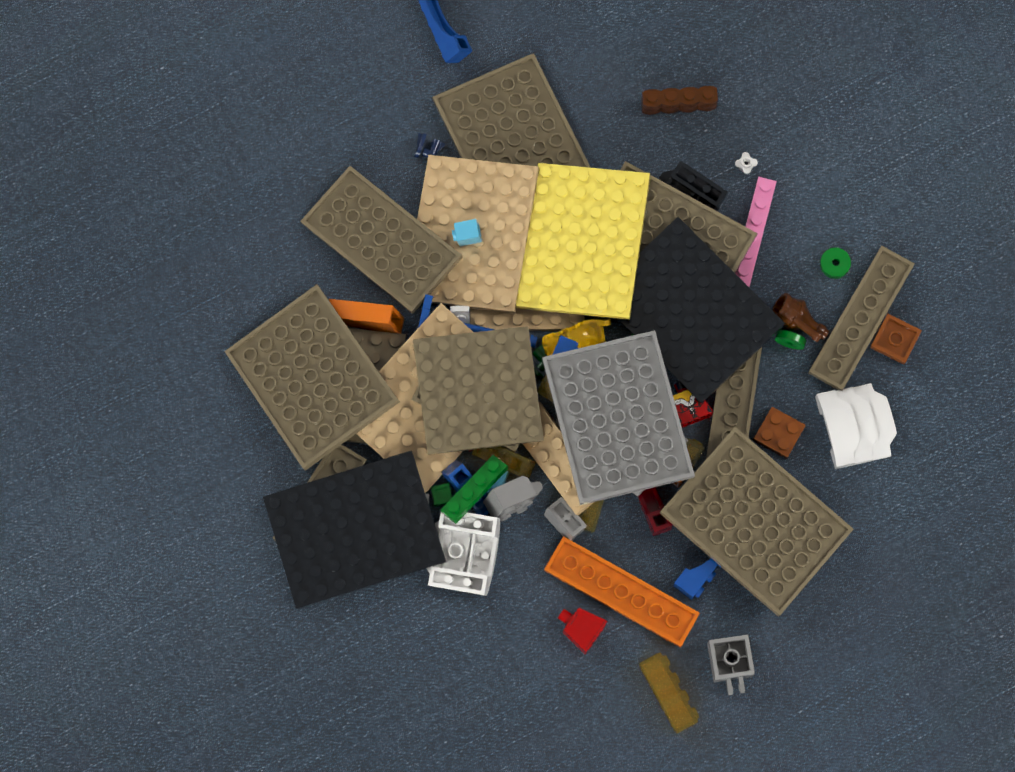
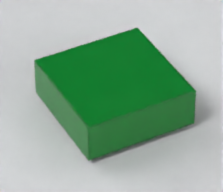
[431,483,452,506]

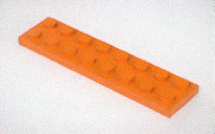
[544,536,700,648]

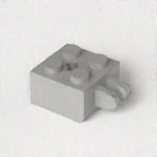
[483,476,543,521]
[707,635,754,695]

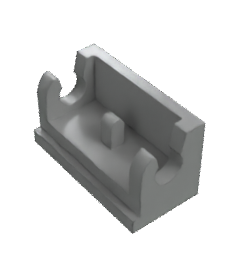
[544,497,587,541]

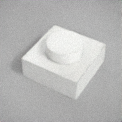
[450,306,470,324]

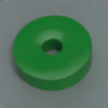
[820,248,851,279]
[775,330,807,350]

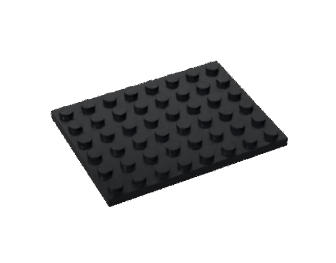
[618,217,785,404]
[263,450,446,609]

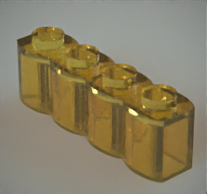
[639,652,699,735]

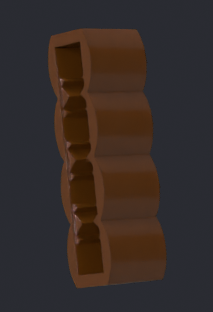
[641,86,718,115]

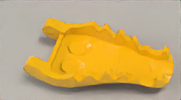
[542,319,611,356]

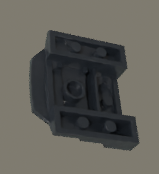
[659,161,728,211]

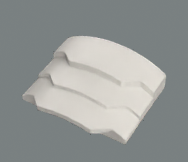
[815,383,897,469]
[426,508,500,596]

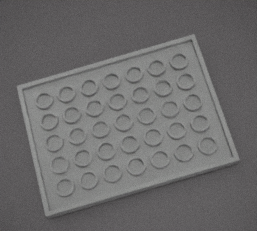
[542,330,695,505]

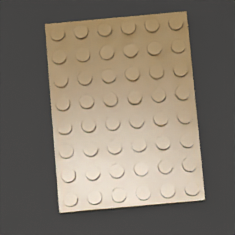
[417,155,539,313]
[356,303,473,493]

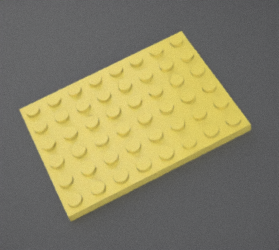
[516,163,650,320]

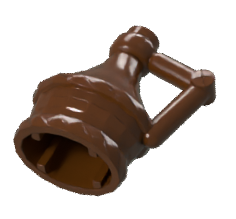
[772,293,829,342]

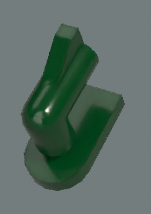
[532,345,546,380]

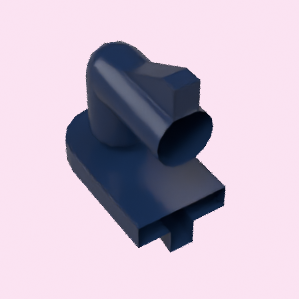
[414,133,445,158]

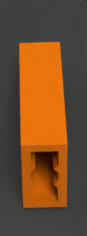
[329,299,404,334]

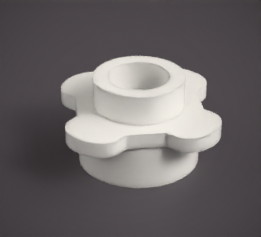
[735,152,758,174]

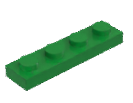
[441,455,508,524]

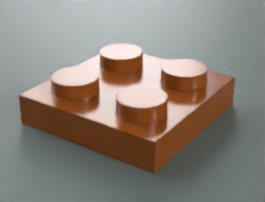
[870,313,922,365]
[753,407,806,459]

